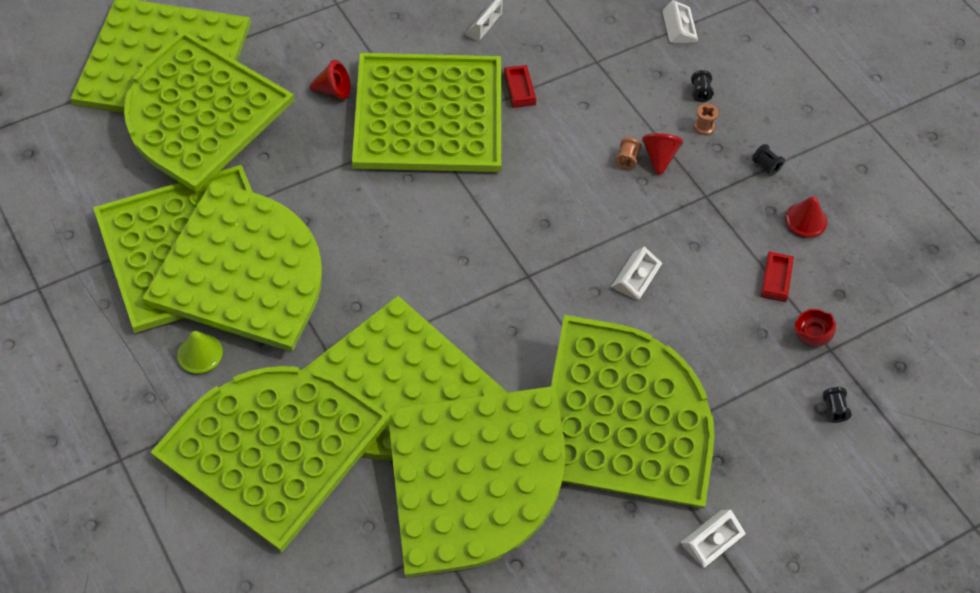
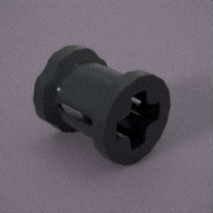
[691,70,714,102]
[752,144,785,176]
[823,387,852,423]

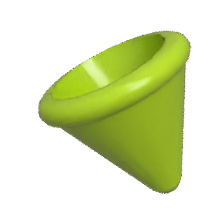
[177,331,223,374]

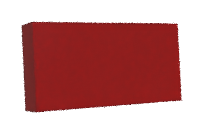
[504,65,537,108]
[761,251,794,302]

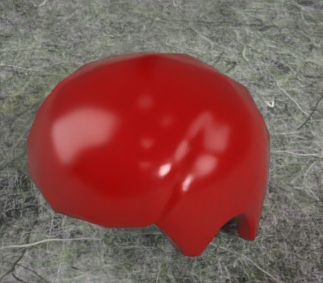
[795,309,836,347]

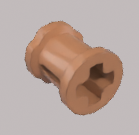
[694,103,719,136]
[615,137,642,170]

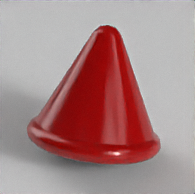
[309,60,351,100]
[642,133,683,175]
[785,196,828,238]

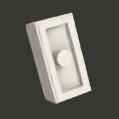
[465,0,503,41]
[663,0,698,43]
[611,246,662,300]
[680,510,746,568]

